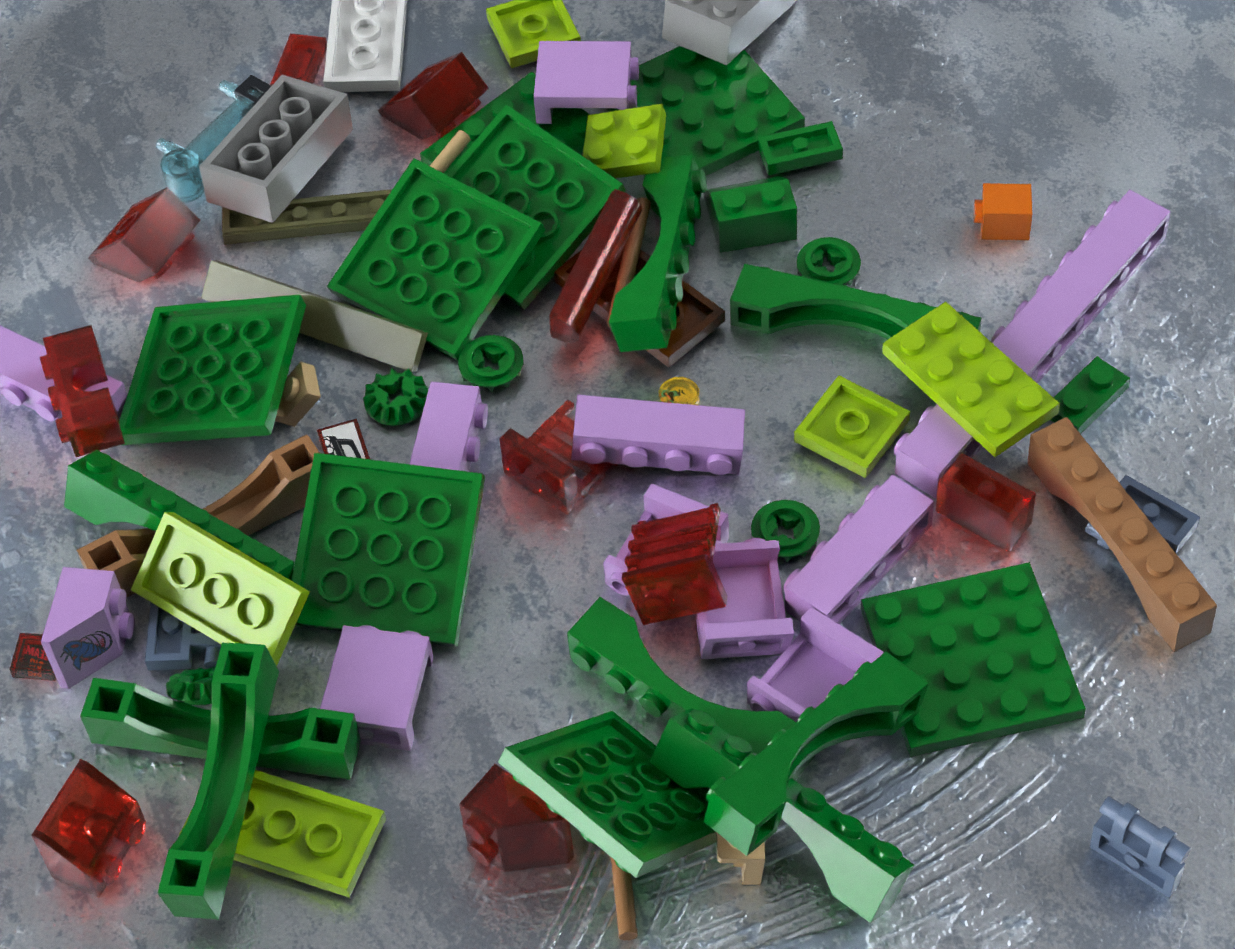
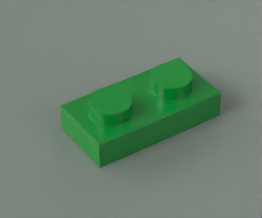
[758,121,843,175]
[1050,356,1130,434]

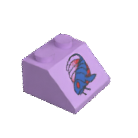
[41,567,135,689]

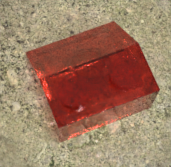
[378,52,489,140]
[88,187,200,283]
[31,759,146,898]
[459,764,574,872]

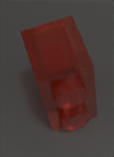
[936,453,1036,552]

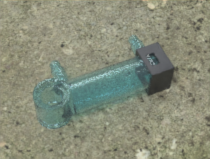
[156,75,271,203]

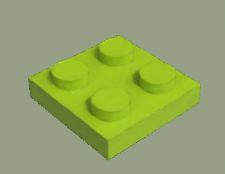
[486,0,581,69]
[583,104,666,179]
[794,375,910,478]

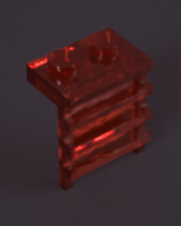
[499,400,618,515]
[622,503,728,625]

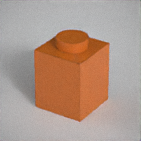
[973,183,1032,240]

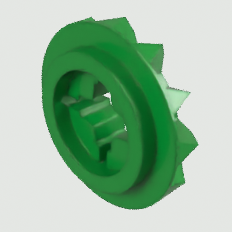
[797,237,861,286]
[458,335,524,392]
[363,368,428,426]
[751,500,820,562]
[166,667,215,705]

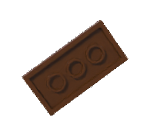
[554,227,725,368]

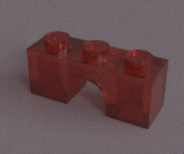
[40,325,125,457]

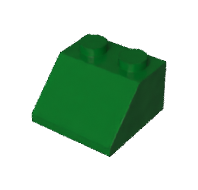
[703,176,797,253]

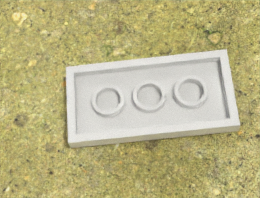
[323,0,408,92]

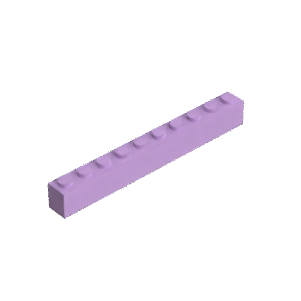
[894,189,1171,499]

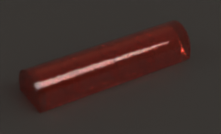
[549,189,642,343]

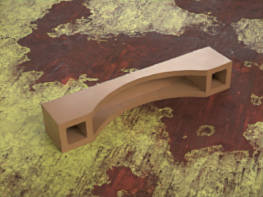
[1028,417,1217,652]
[77,434,320,598]

